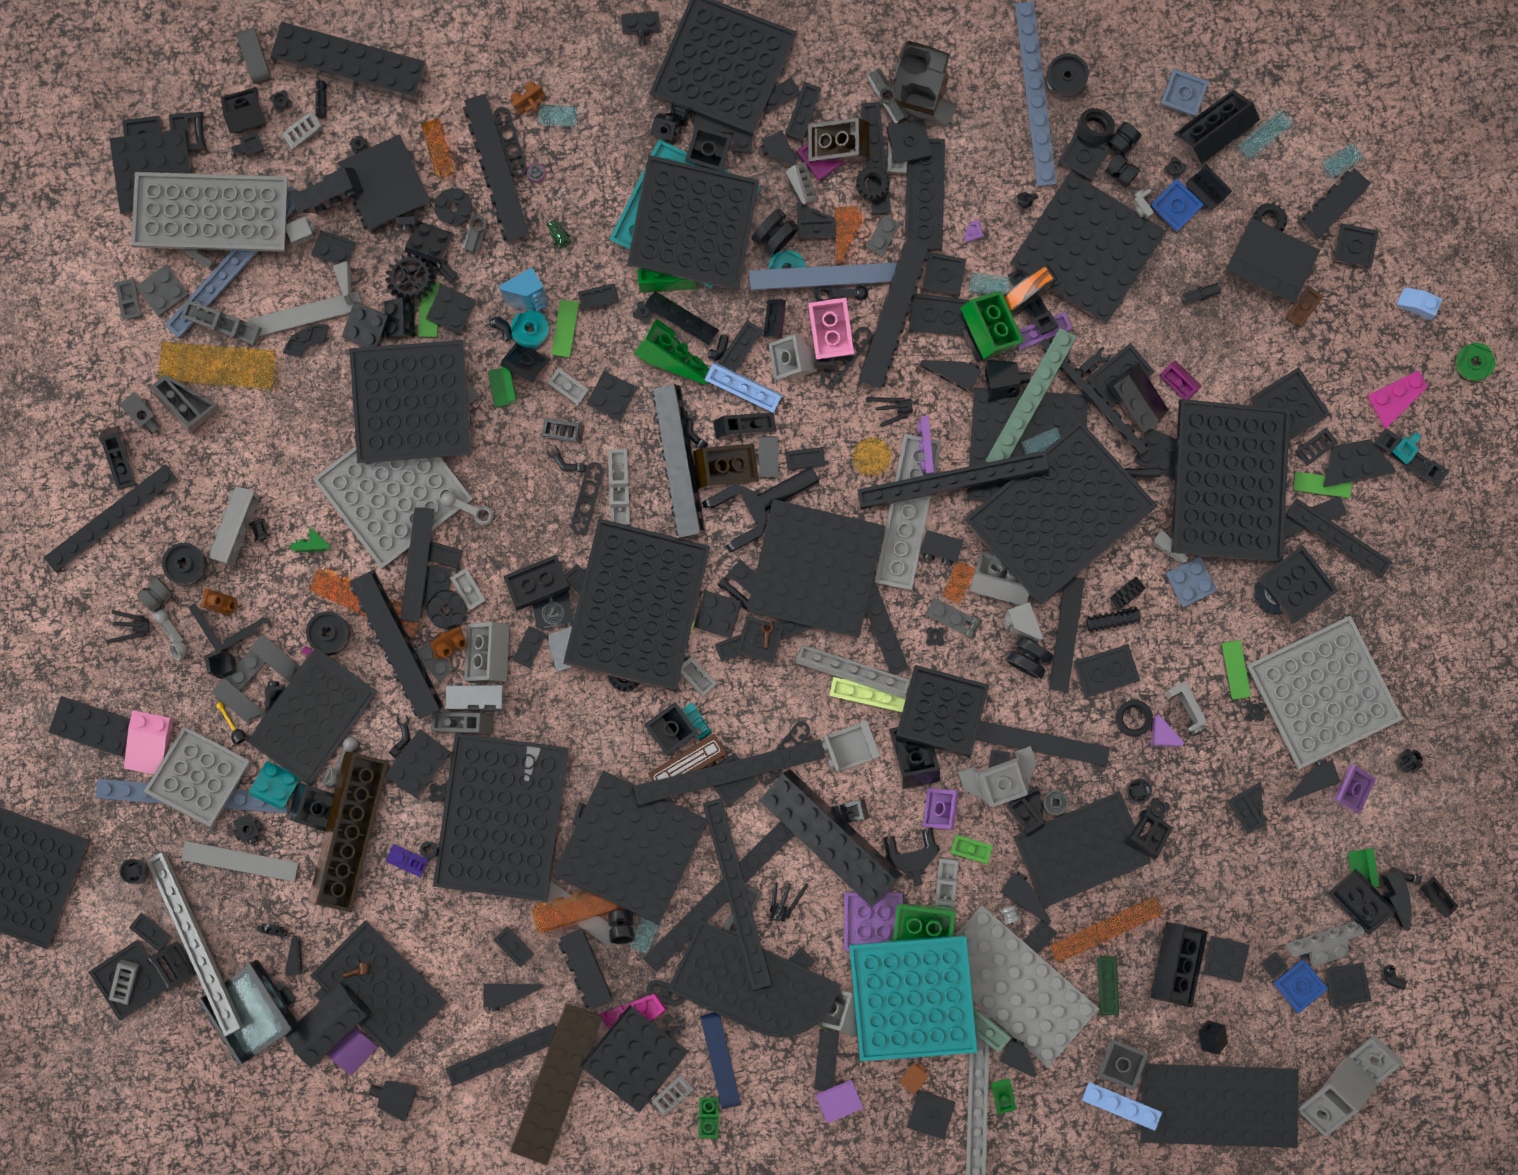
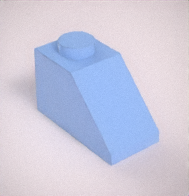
[1396,287,1443,320]

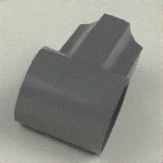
[462,215,488,254]

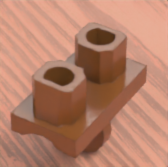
[510,81,546,116]
[200,588,237,616]
[430,627,467,660]

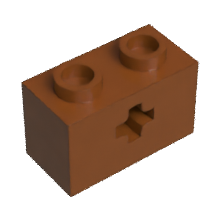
[898,1063,929,1095]

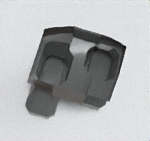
[893,40,956,127]

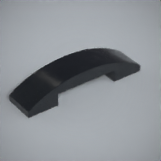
[1007,270,1059,336]
[1374,428,1449,487]

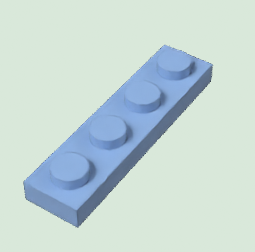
[705,362,782,413]
[1082,1082,1163,1131]

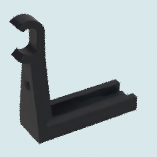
[188,603,272,651]

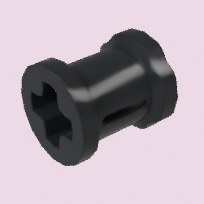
[249,518,271,542]
[419,841,438,859]

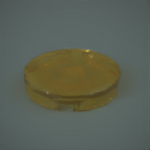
[853,437,891,476]

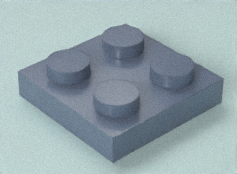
[1160,69,1209,118]
[1165,557,1218,608]

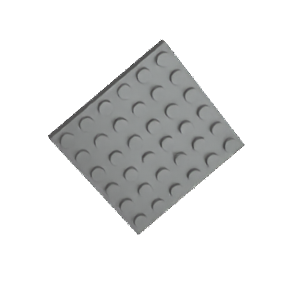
[313,446,473,569]
[1246,616,1403,770]

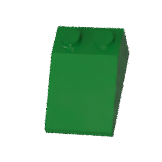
[893,904,957,941]

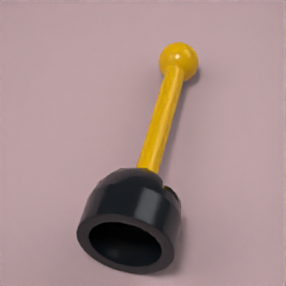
[216,702,248,745]

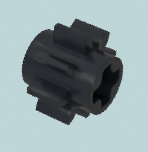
[1399,748,1423,774]
[663,1013,686,1037]

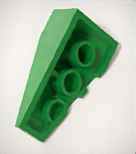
[634,319,709,385]

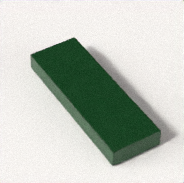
[1097,956,1119,1016]

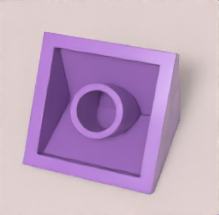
[1150,714,1184,749]
[1332,764,1376,814]
[923,788,959,831]
[327,1026,378,1075]
[816,1080,863,1123]

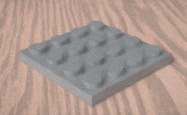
[144,726,251,828]

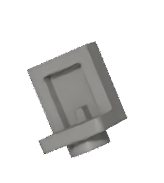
[1133,188,1154,219]

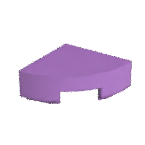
[965,219,984,243]

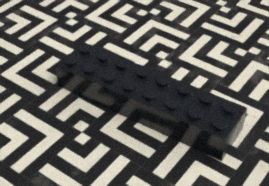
[270,21,428,102]
[759,769,903,907]

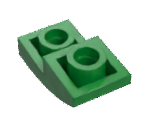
[698,1097,719,1140]

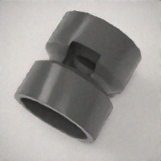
[136,577,173,613]
[1042,790,1069,817]

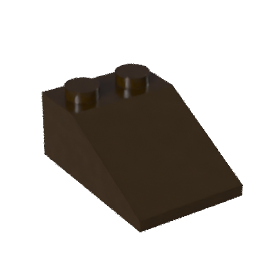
[808,117,869,162]
[693,444,759,489]

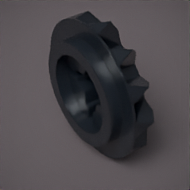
[256,923,288,937]

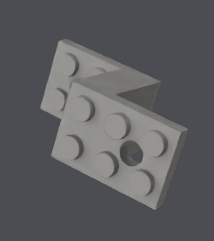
[1298,1034,1404,1137]

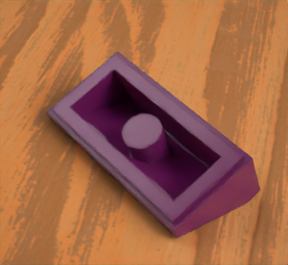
[1159,360,1202,400]

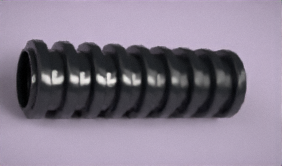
[1086,607,1141,633]

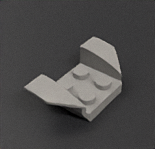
[958,746,1037,808]

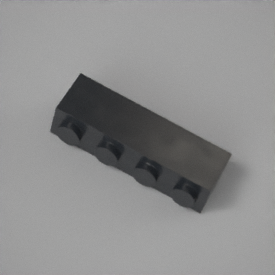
[1301,168,1371,241]

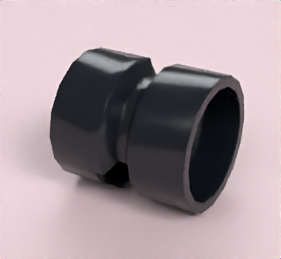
[1106,121,1142,157]
[1105,153,1141,188]
[1124,778,1152,805]
[120,859,150,885]
[608,910,635,944]

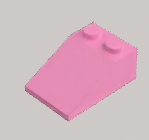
[808,298,854,360]
[124,711,174,774]

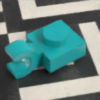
[1392,431,1422,464]

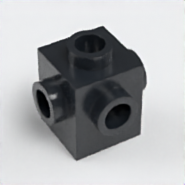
[650,113,682,142]
[233,813,263,845]

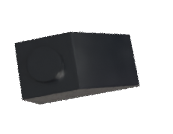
[760,130,797,168]
[999,1038,1037,1078]

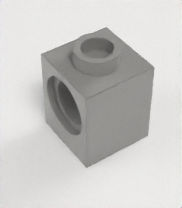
[286,217,316,246]

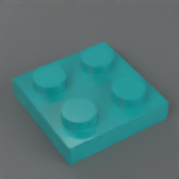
[249,761,301,811]

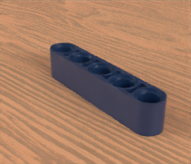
[700,1013,741,1110]

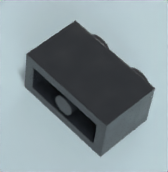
[920,530,964,566]

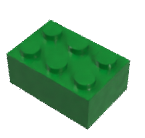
[960,291,1024,360]

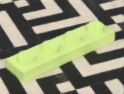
[829,677,907,713]

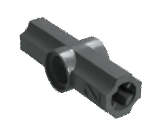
[866,69,909,125]

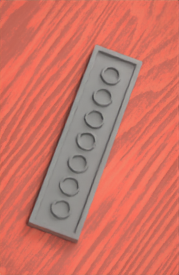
[874,434,942,591]

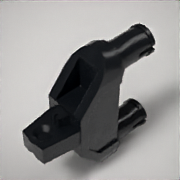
[883,828,940,886]

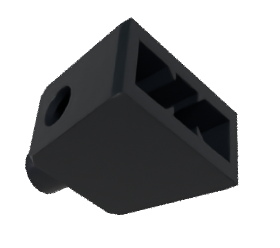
[985,360,1030,400]
[369,1080,418,1122]

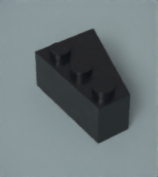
[290,167,362,215]

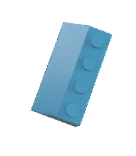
[499,268,549,312]

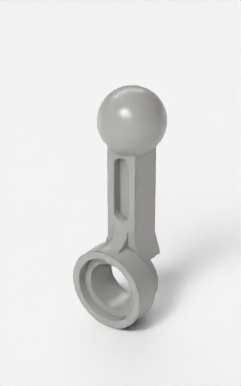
[441,492,493,525]
[153,609,187,661]
[322,737,358,788]

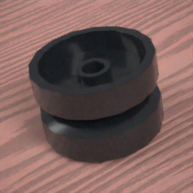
[1045,53,1089,101]
[751,208,799,257]
[162,542,209,587]
[306,611,351,656]
[1005,636,1054,680]

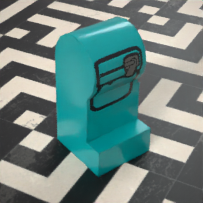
[682,702,712,741]

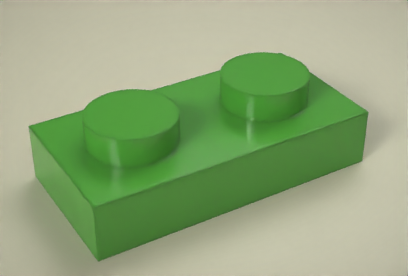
[950,835,993,864]

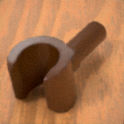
[761,620,774,648]
[343,963,369,978]

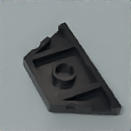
[1323,439,1396,488]

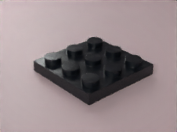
[1250,367,1330,441]
[1258,545,1338,625]
[89,939,166,1021]

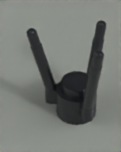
[866,397,913,427]
[106,610,150,643]
[769,882,808,922]

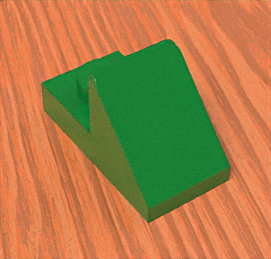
[290,527,332,553]
[990,1078,1016,1114]

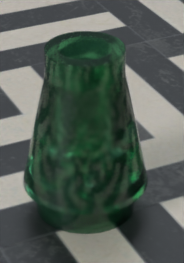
[547,220,571,249]

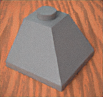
[769,334,817,381]
[817,990,857,1036]

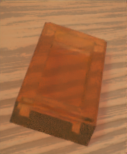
[942,561,975,604]

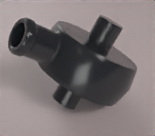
[1016,192,1038,208]

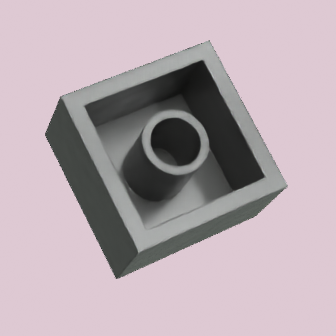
[1096,1039,1149,1091]

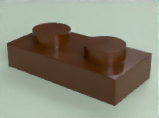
[1285,285,1324,328]

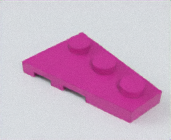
[1367,370,1428,429]
[599,994,667,1030]

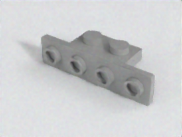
[1286,921,1365,967]

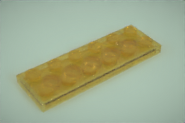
[158,342,276,389]

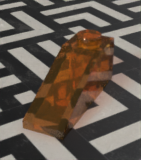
[421,118,455,177]
[835,206,862,266]

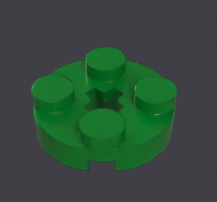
[1456,343,1496,381]

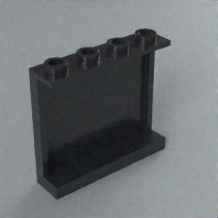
[337,134,433,233]

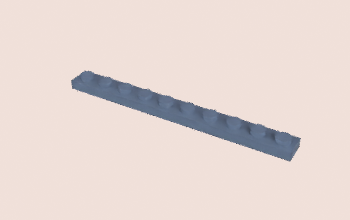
[1015,1,1057,188]
[164,185,297,339]
[96,779,290,814]

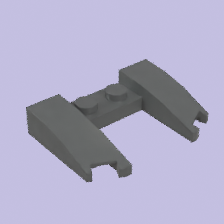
[211,634,300,725]

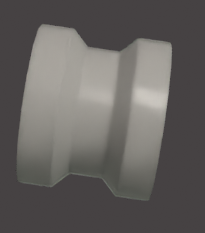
[1000,904,1023,925]

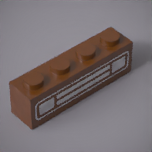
[648,734,726,781]

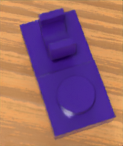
[385,844,429,877]

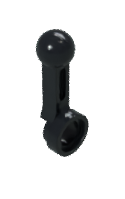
[813,286,869,302]

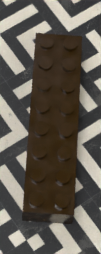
[308,751,389,913]
[510,1002,603,1166]

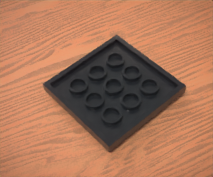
[109,129,192,214]
[895,665,989,758]
[581,1005,688,1113]

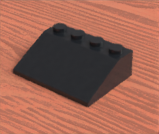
[1226,217,1321,303]

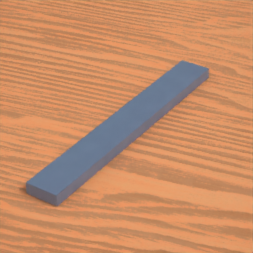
[749,263,897,291]

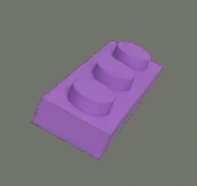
[1018,312,1072,351]
[917,416,934,475]

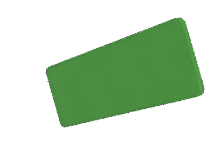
[418,281,440,337]
[551,300,579,357]
[1293,472,1352,498]
[1222,640,1251,700]

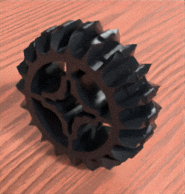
[385,253,437,304]

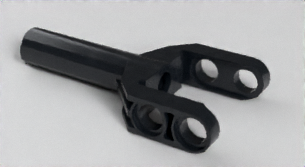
[702,467,819,553]

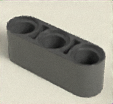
[236,27,271,84]

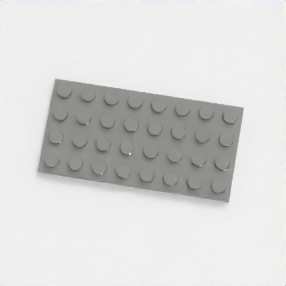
[131,172,288,252]
[955,905,1099,1067]

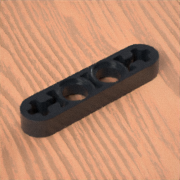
[493,107,527,178]
[820,327,872,390]
[571,462,603,535]
[758,722,810,785]

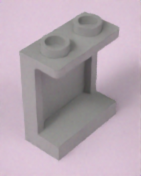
[1164,681,1207,735]
[821,720,880,773]

